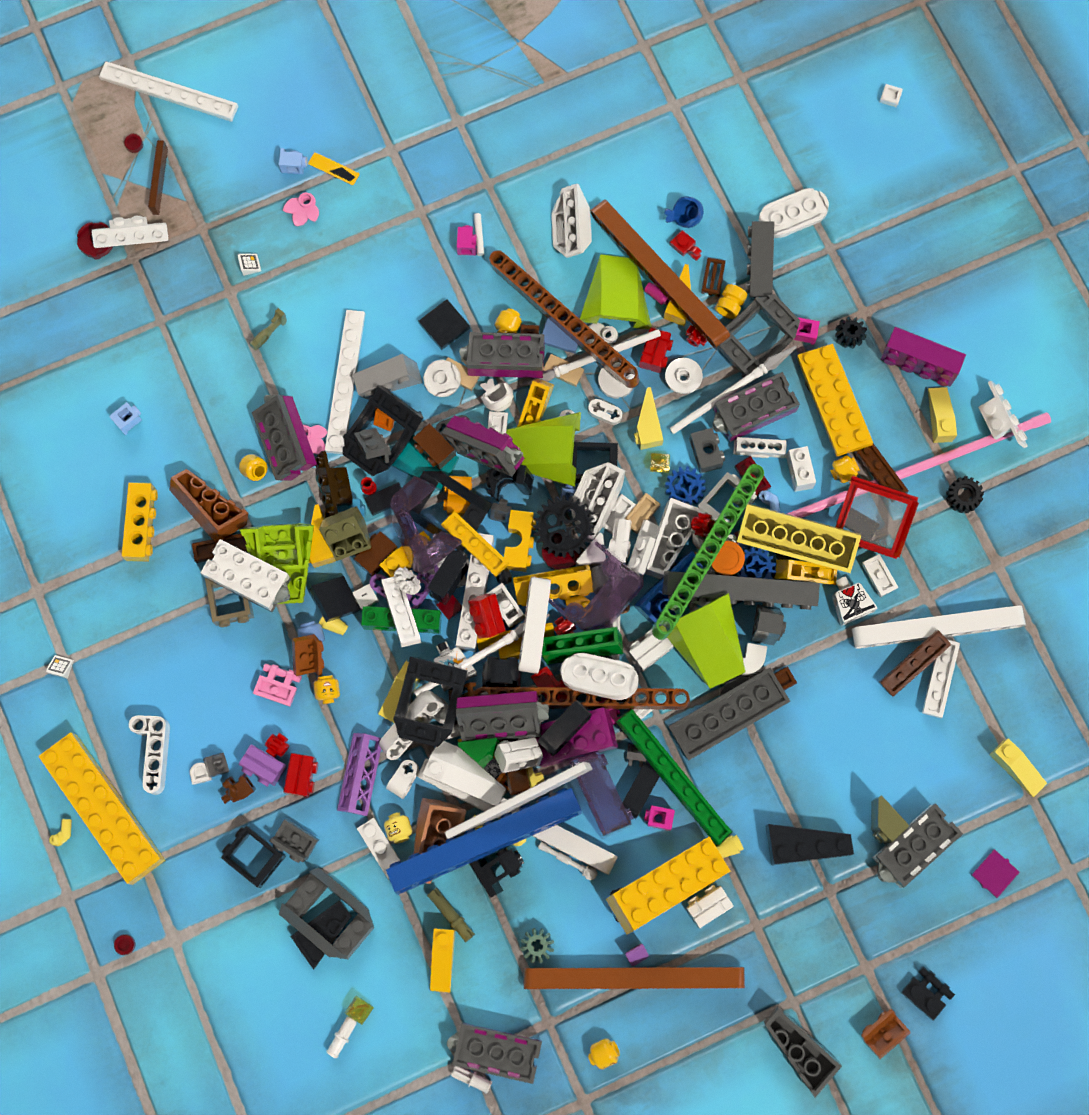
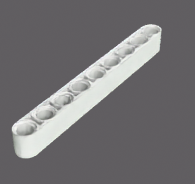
[852,606,1026,649]

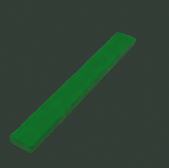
[616,709,732,846]

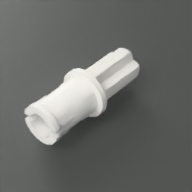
[326,1017,357,1058]
[451,1066,493,1094]

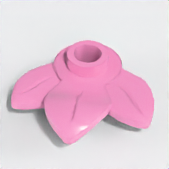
[283,193,319,226]
[303,425,328,454]

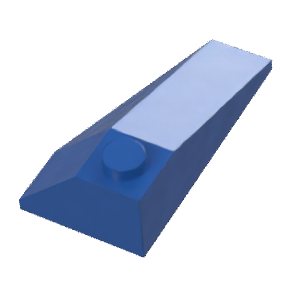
[634,551,703,626]

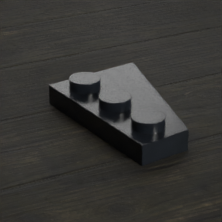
[290,900,352,970]

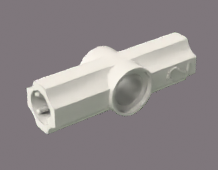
[608,519,632,578]

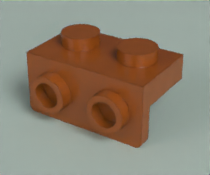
[292,634,324,677]
[861,1009,911,1059]

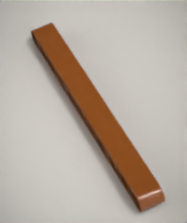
[590,199,730,348]
[489,250,640,388]
[474,687,690,710]
[523,967,745,989]

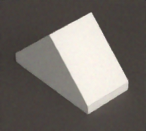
[576,533,606,567]

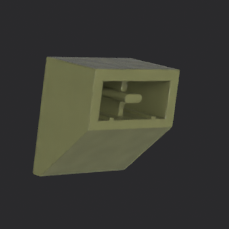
[319,506,372,561]

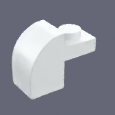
[741,643,767,677]

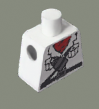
[832,577,877,626]

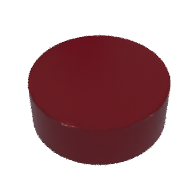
[124,134,143,153]
[114,935,136,955]

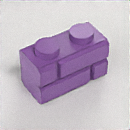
[238,744,287,787]

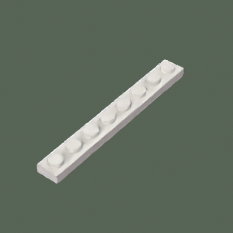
[325,310,365,454]

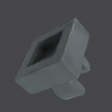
[490,498,511,524]
[627,744,646,768]
[203,752,229,778]

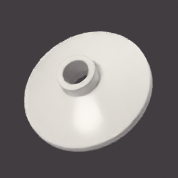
[665,358,703,394]

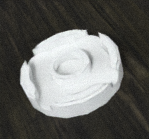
[423,360,461,397]
[598,362,635,399]

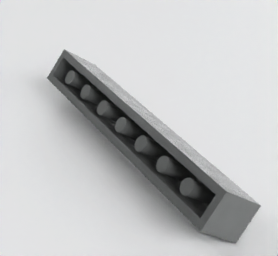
[662,571,820,610]

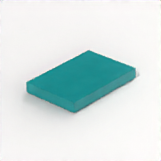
[392,435,459,491]

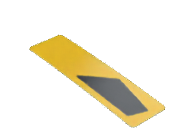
[308,153,360,185]

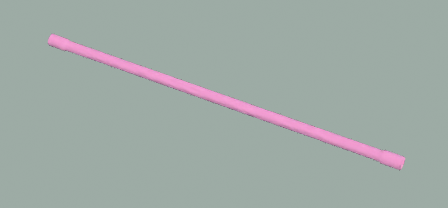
[733,412,1051,544]

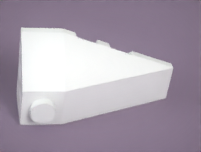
[423,741,506,806]

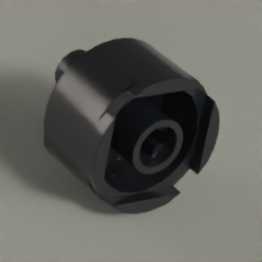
[482,656,522,687]

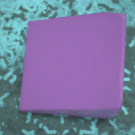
[625,944,649,967]

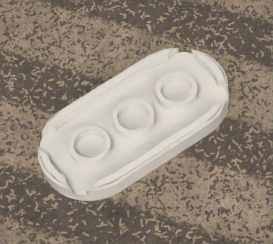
[759,188,829,238]
[561,653,639,700]

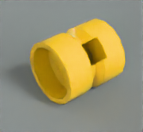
[715,284,748,319]

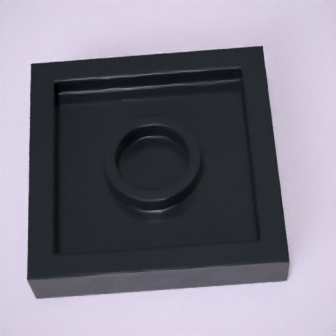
[418,299,470,350]
[309,576,361,623]

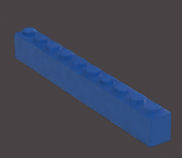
[386,788,582,895]

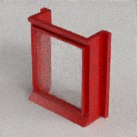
[835,476,919,559]

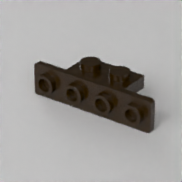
[315,451,353,518]

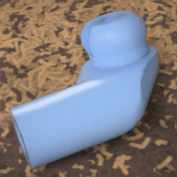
[759,490,780,512]

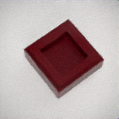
[436,595,462,620]

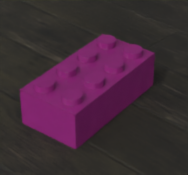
[880,327,966,387]
[531,707,618,767]

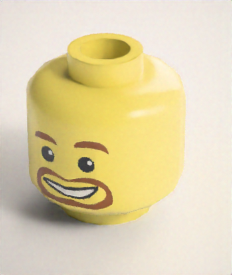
[384,813,412,844]

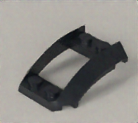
[343,385,424,476]
[404,471,493,552]
[393,656,468,747]

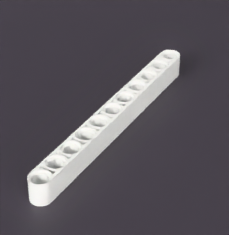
[417,759,618,875]

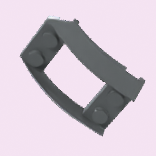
[715,294,800,378]
[279,867,374,960]

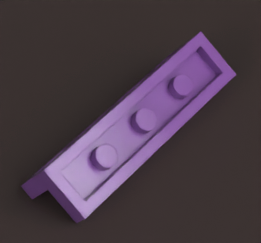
[337,733,381,816]

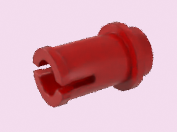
[361,477,377,495]

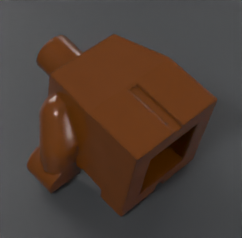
[221,773,256,804]

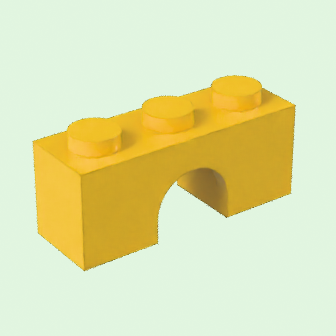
[504,510,537,572]

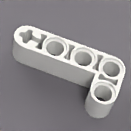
[379,690,449,760]
[129,715,170,795]

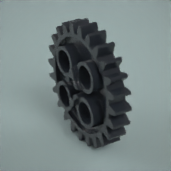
[533,495,596,558]

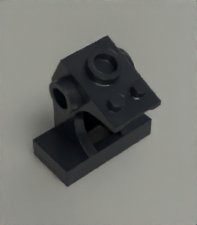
[486,465,534,501]
[470,847,525,898]

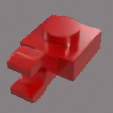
[670,230,702,261]

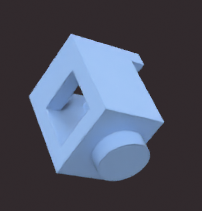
[279,148,307,174]
[109,402,142,435]

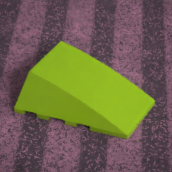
[580,254,652,330]
[506,412,581,487]
[240,523,314,604]
[659,593,746,689]

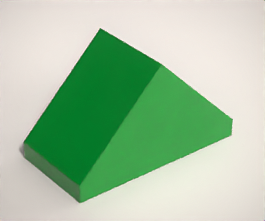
[458,738,501,768]

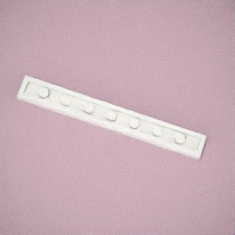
[99,61,239,122]
[445,762,593,839]

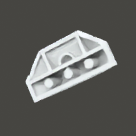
[551,184,592,258]
[571,462,625,540]

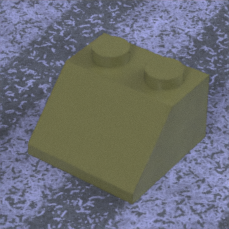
[871,795,910,844]

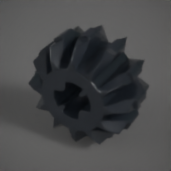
[835,316,867,349]

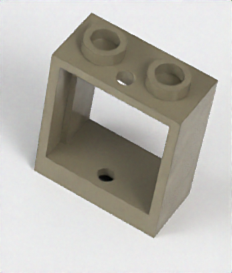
[205,579,254,627]

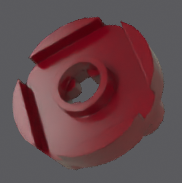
[77,222,113,260]
[542,533,580,570]

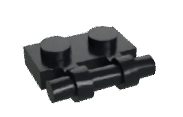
[900,966,955,1021]

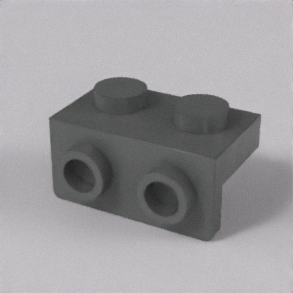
[354,428,391,463]
[270,819,319,863]

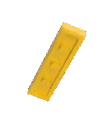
[441,511,509,577]

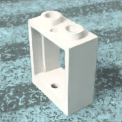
[698,472,757,523]

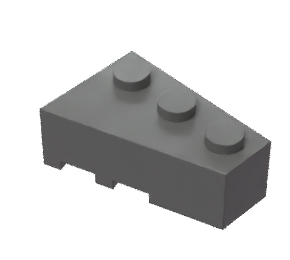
[751,604,786,646]

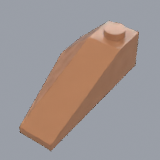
[414,798,466,884]

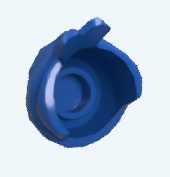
[664,196,704,228]

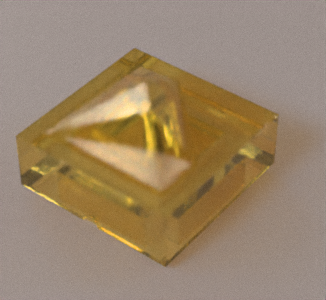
[650,453,670,473]
[345,995,374,1025]

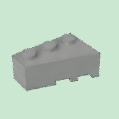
[352,354,423,399]

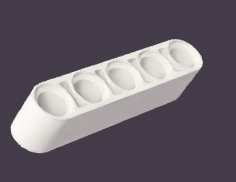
[518,577,551,674]

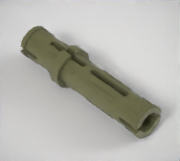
[427,888,475,943]

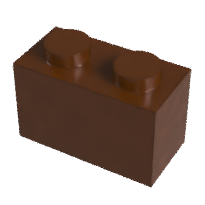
[413,423,456,470]
[354,531,398,577]

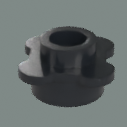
[496,568,512,587]

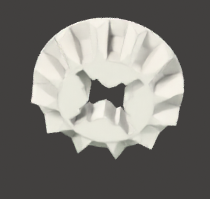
[394,567,421,595]

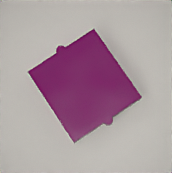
[971,849,1020,898]

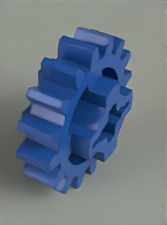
[664,466,706,506]
[738,547,776,579]

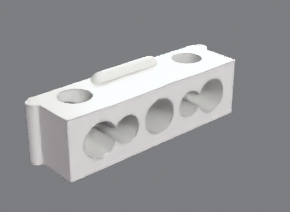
[733,437,787,458]

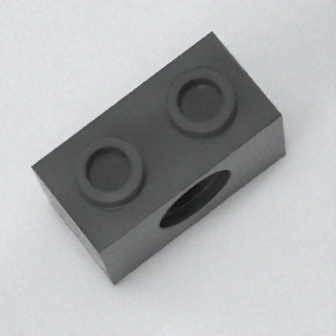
[689,428,725,473]

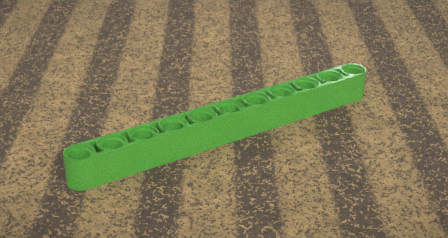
[652,464,764,640]

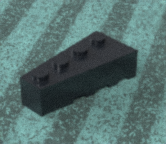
[766,824,854,866]

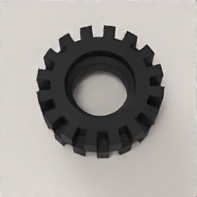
[946,476,984,513]

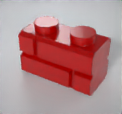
[639,328,674,373]
[468,593,506,638]
[283,753,319,798]

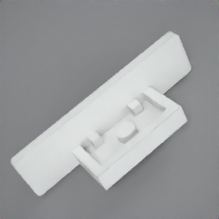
[92,216,168,248]
[978,381,1028,448]
[621,520,659,597]

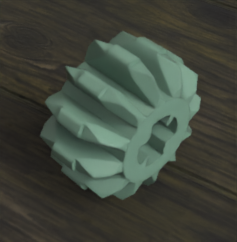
[520,928,554,963]

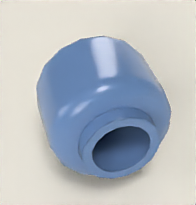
[297,620,325,642]

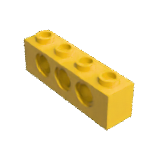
[122,483,158,562]
[513,565,593,606]

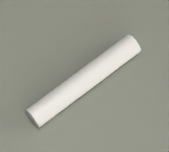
[474,213,484,256]

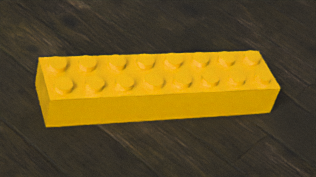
[38,732,166,885]

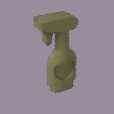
[249,308,287,351]

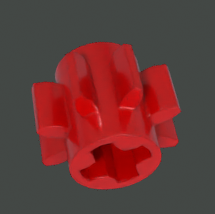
[685,325,707,347]
[691,513,715,537]
[553,616,577,635]
[265,733,290,758]

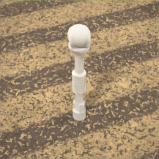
[538,842,597,880]

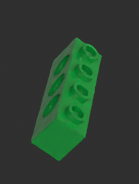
[361,606,442,634]
[542,627,623,665]

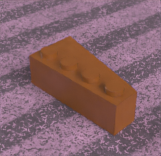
[170,469,249,543]

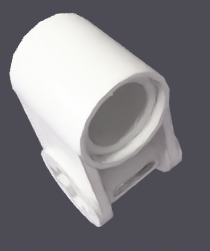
[386,760,419,799]

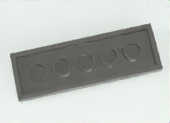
[668,668,790,761]

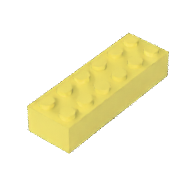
[737,504,861,573]

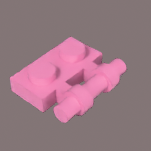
[253,663,302,707]

